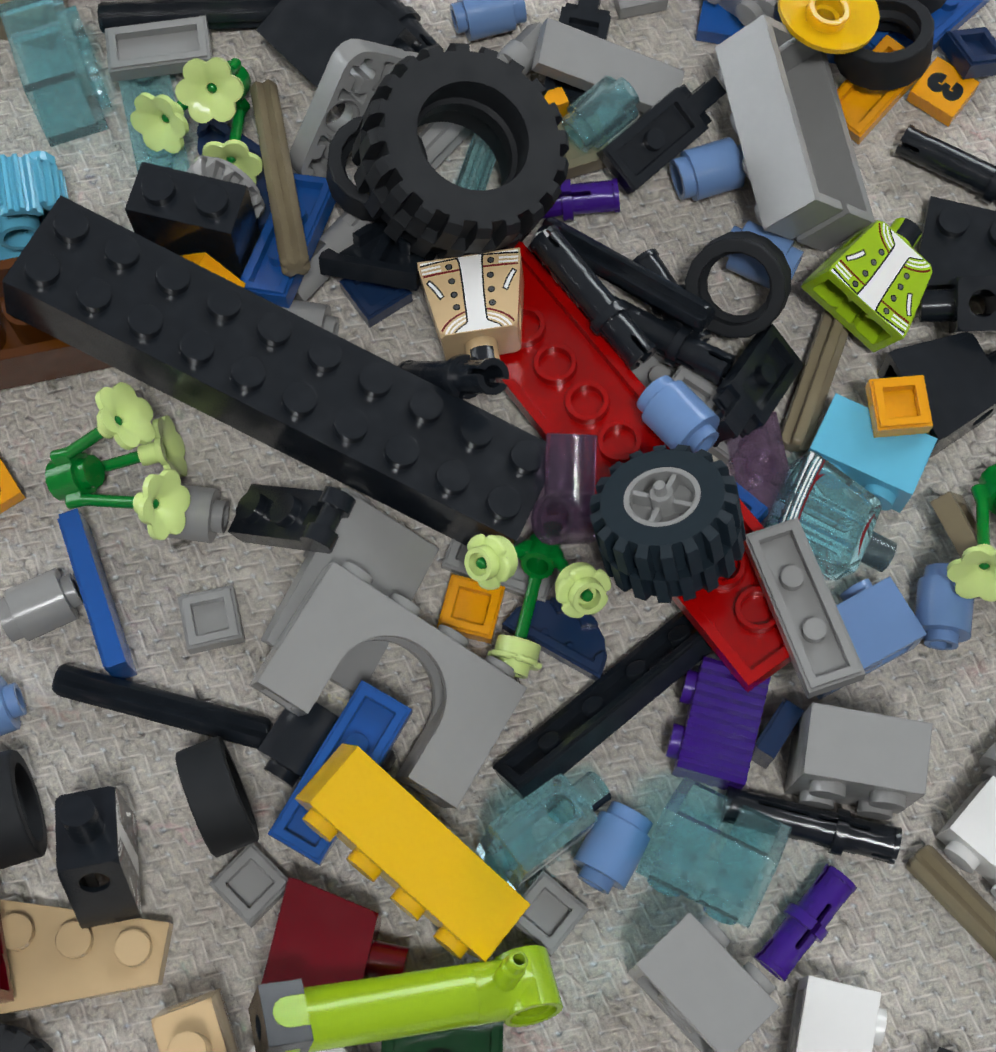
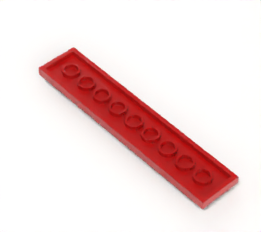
[421,241,791,693]

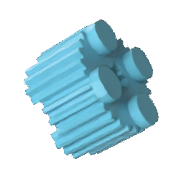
[0,151,69,260]

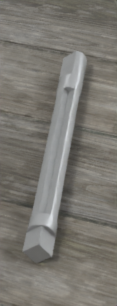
[294,22,542,301]

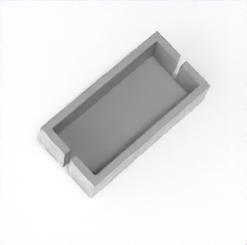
[715,14,875,252]

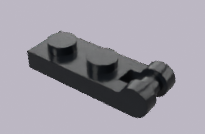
[228,484,356,554]

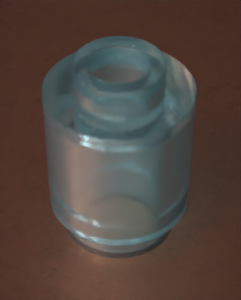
[561,75,640,152]

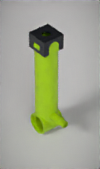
[248,945,563,1052]

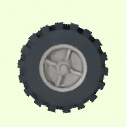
[589,444,746,603]

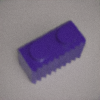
[665,656,771,790]

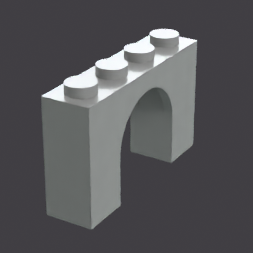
[249,561,527,809]

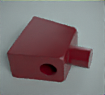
[261,877,410,988]

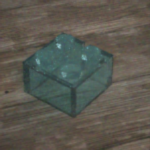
[0,0,112,147]
[636,776,792,928]

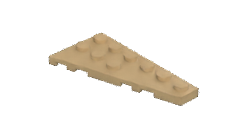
[0,899,173,1015]

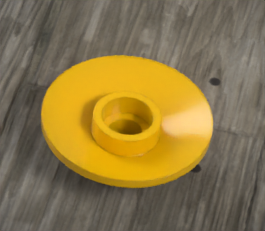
[778,0,880,54]

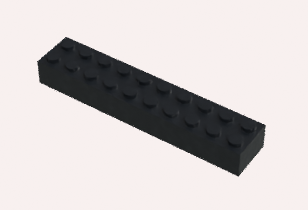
[2,195,562,546]

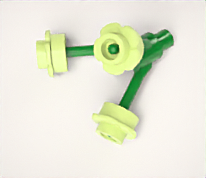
[464,522,611,679]

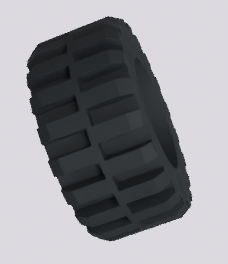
[352,43,569,259]

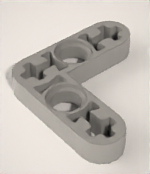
[290,39,419,178]

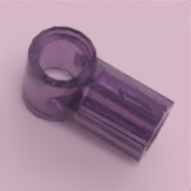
[531,433,597,545]

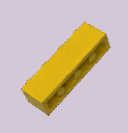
[295,743,531,962]

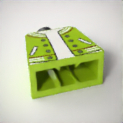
[800,218,932,353]

